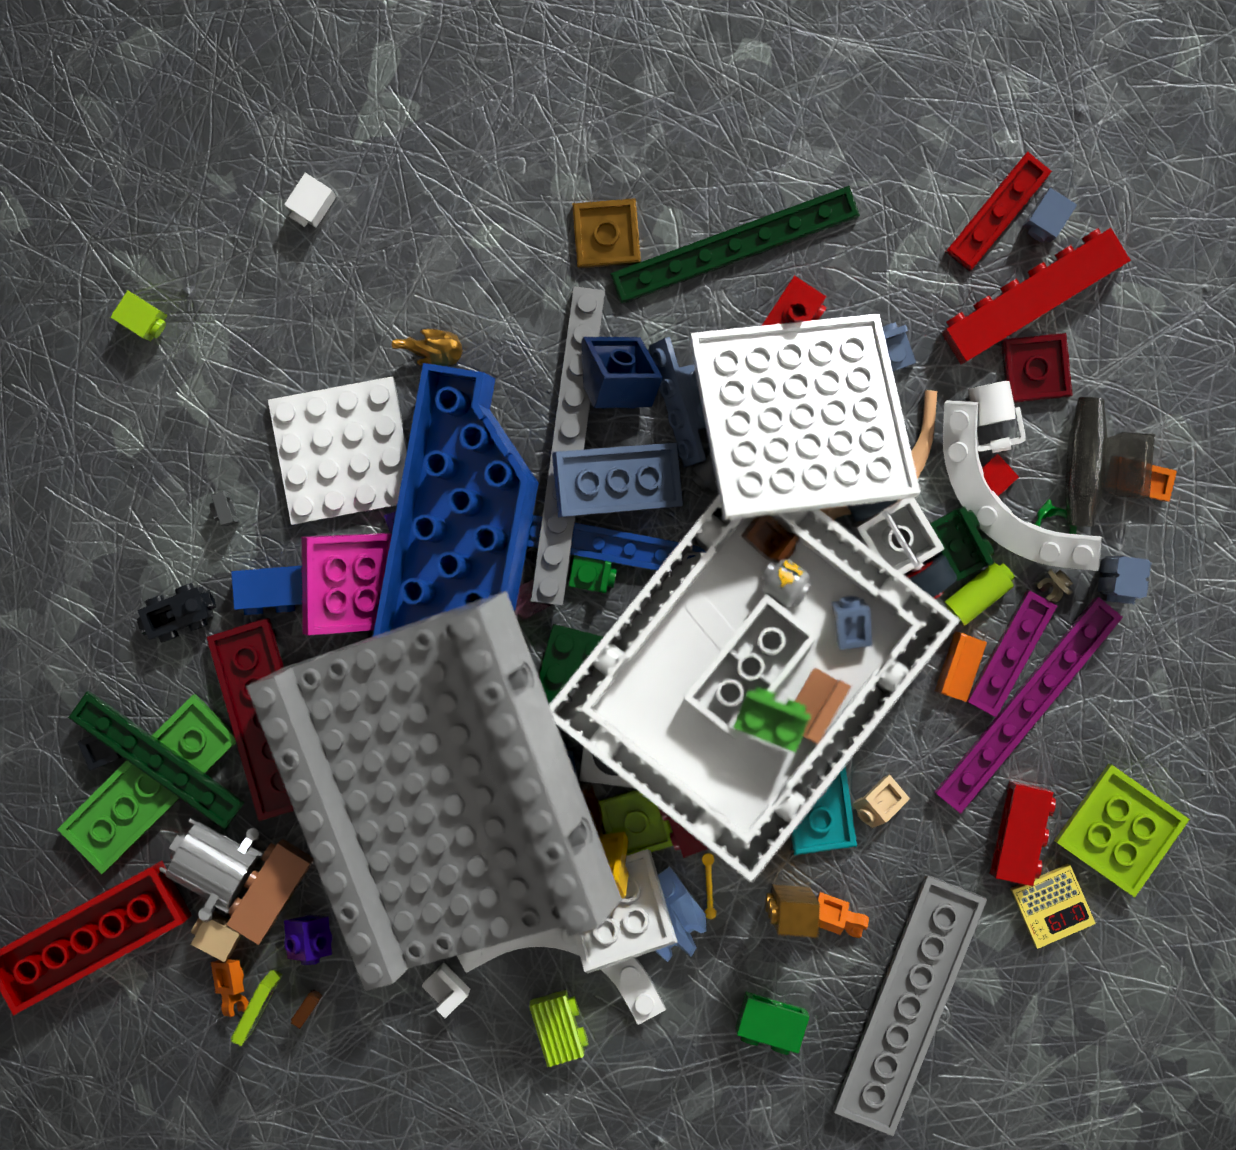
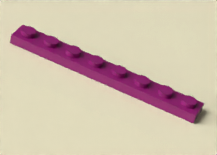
[934,597,1123,814]

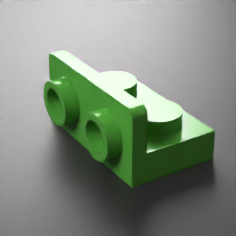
[733,687,811,753]

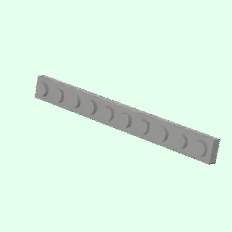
[531,286,605,606]

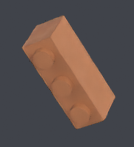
[226,839,314,945]

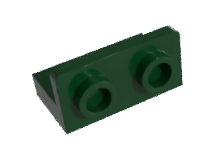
[930,507,995,581]

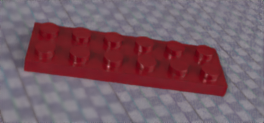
[206,618,295,821]

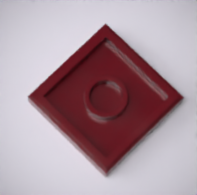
[1001,333,1073,403]

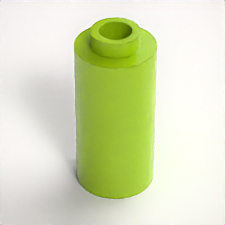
[944,562,1015,627]

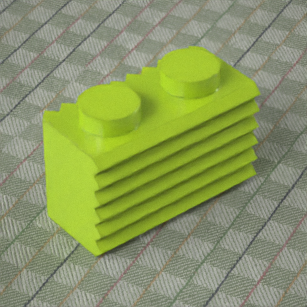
[529,989,589,1067]

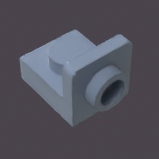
[882,322,916,372]
[832,596,872,650]

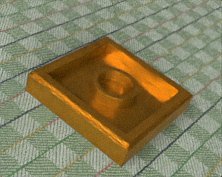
[572,198,641,268]

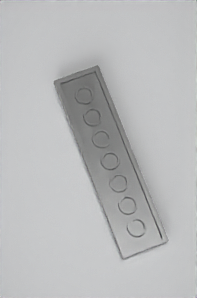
[833,874,987,1136]

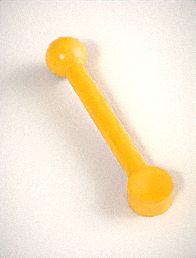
[702,853,717,920]

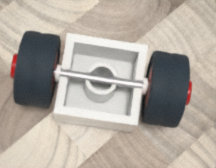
[847,498,957,600]

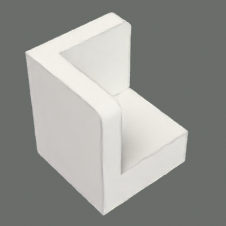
[422,962,470,1018]

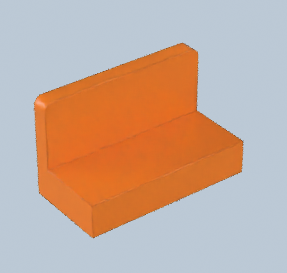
[935,631,987,702]

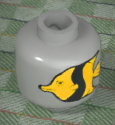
[761,559,812,608]

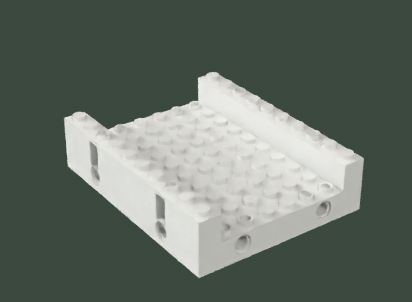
[549,495,960,882]

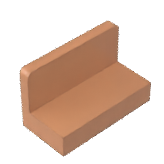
[795,668,852,744]

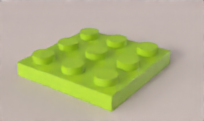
[1054,763,1190,897]

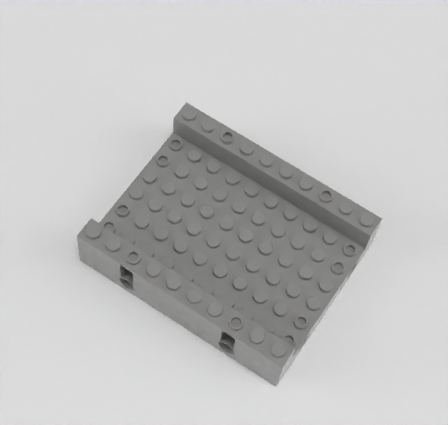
[246,591,622,991]

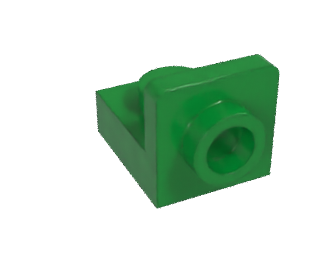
[569,555,617,593]

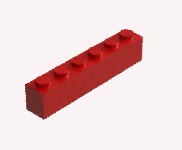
[941,228,1131,365]

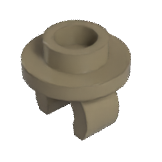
[1037,568,1073,604]

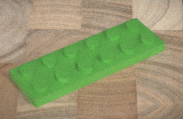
[57,694,236,874]

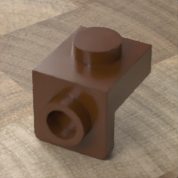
[741,515,800,563]

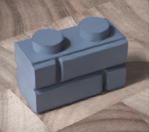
[1098,556,1151,604]

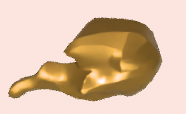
[391,329,463,367]

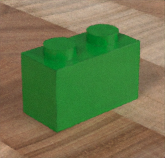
[735,991,809,1055]

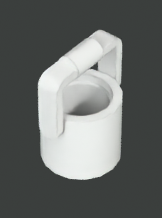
[968,381,1026,453]

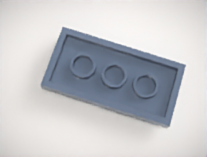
[552,443,683,517]

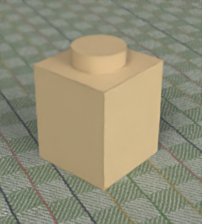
[190,912,242,962]

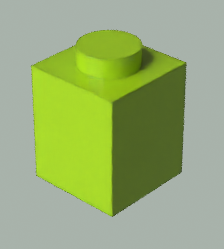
[111,290,167,342]

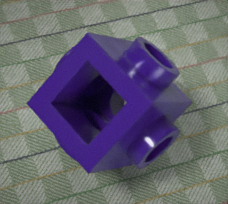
[284,914,332,965]

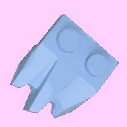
[655,866,707,962]

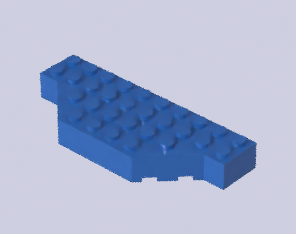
[373,363,539,637]

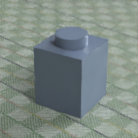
[1023,188,1077,243]

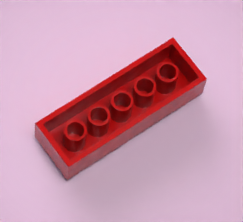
[0,860,192,1015]

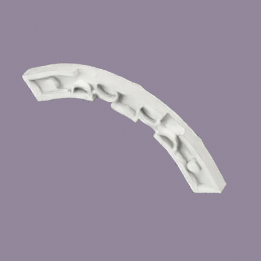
[943,400,1102,571]
[457,926,666,1025]

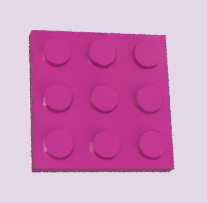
[302,533,392,635]

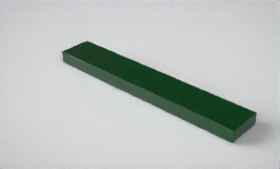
[68,691,245,830]

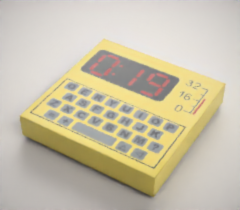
[1010,864,1096,949]

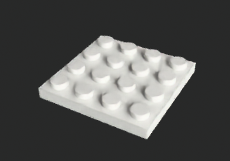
[268,376,407,525]

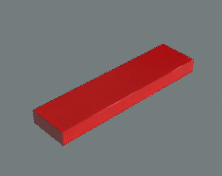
[945,151,1052,272]

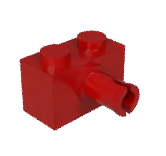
[762,275,827,326]

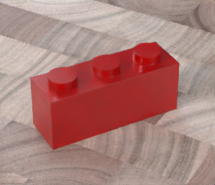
[989,781,1056,886]

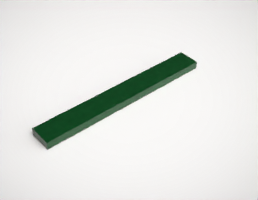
[610,186,860,305]

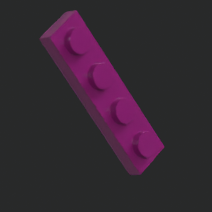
[967,590,1057,717]

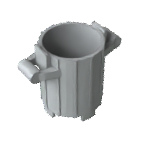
[159,819,263,922]

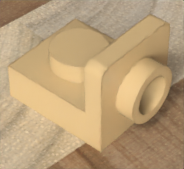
[852,774,910,828]

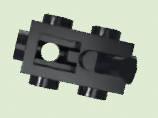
[137,583,216,643]

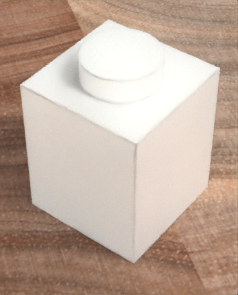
[284,173,337,228]

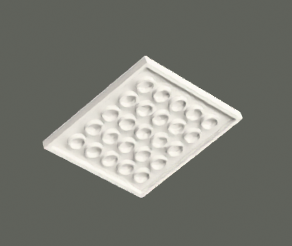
[689,314,920,520]

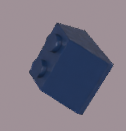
[581,337,663,409]

